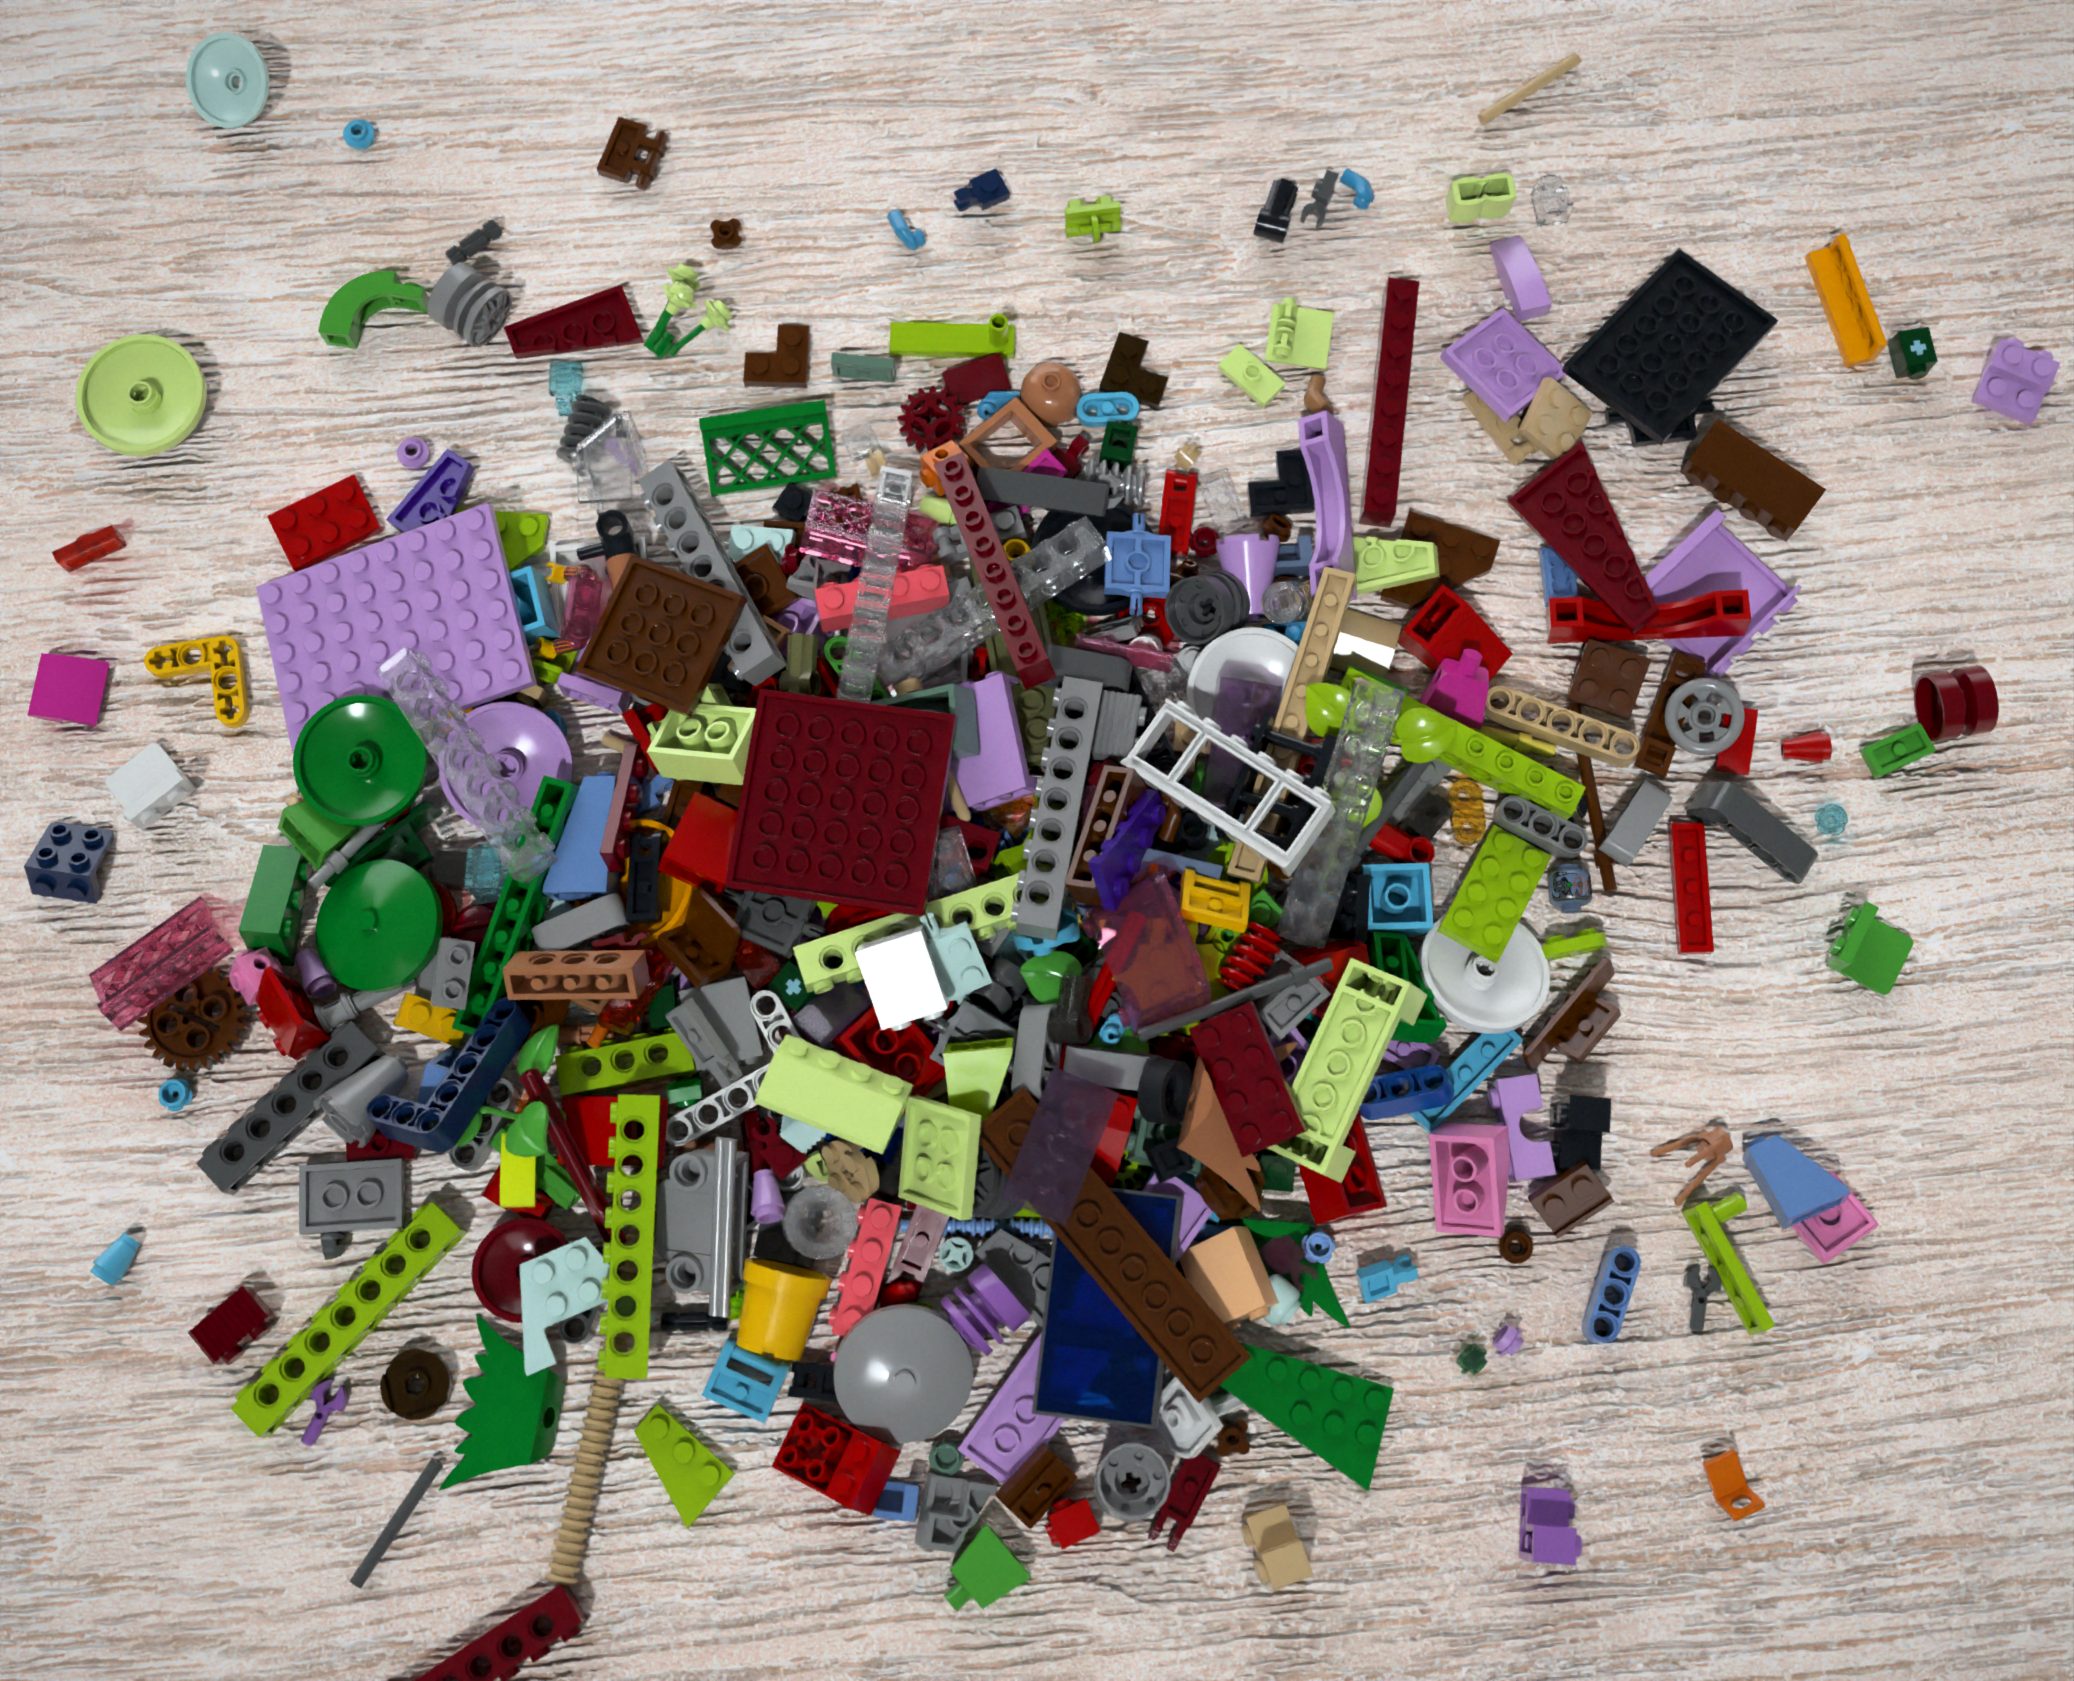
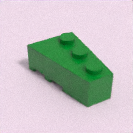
[238,845,312,966]

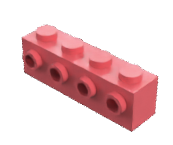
[814,564,950,633]
[828,1198,904,1337]

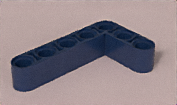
[365,997,532,1153]

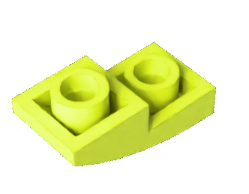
[500,1133,537,1208]

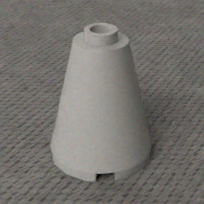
[313,1055,409,1148]

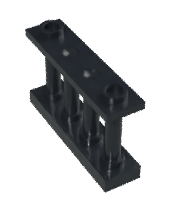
[1215,714,1344,852]

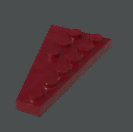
[1507,441,1659,635]

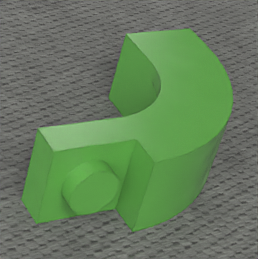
[318,271,429,349]

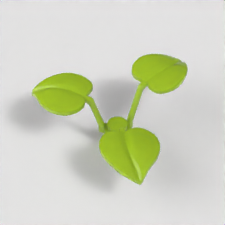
[1305,683,1457,834]

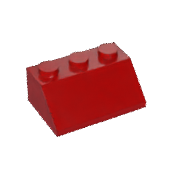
[1298,1110,1387,1225]

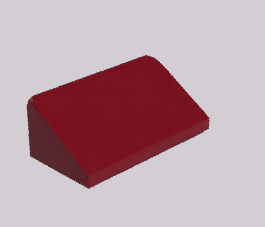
[941,353,1011,406]

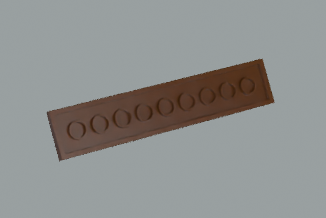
[979,1087,1251,1404]

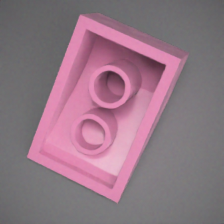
[1429,1122,1510,1237]

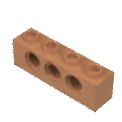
[502,950,650,1000]

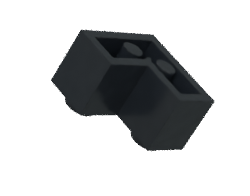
[1549,1094,1611,1173]

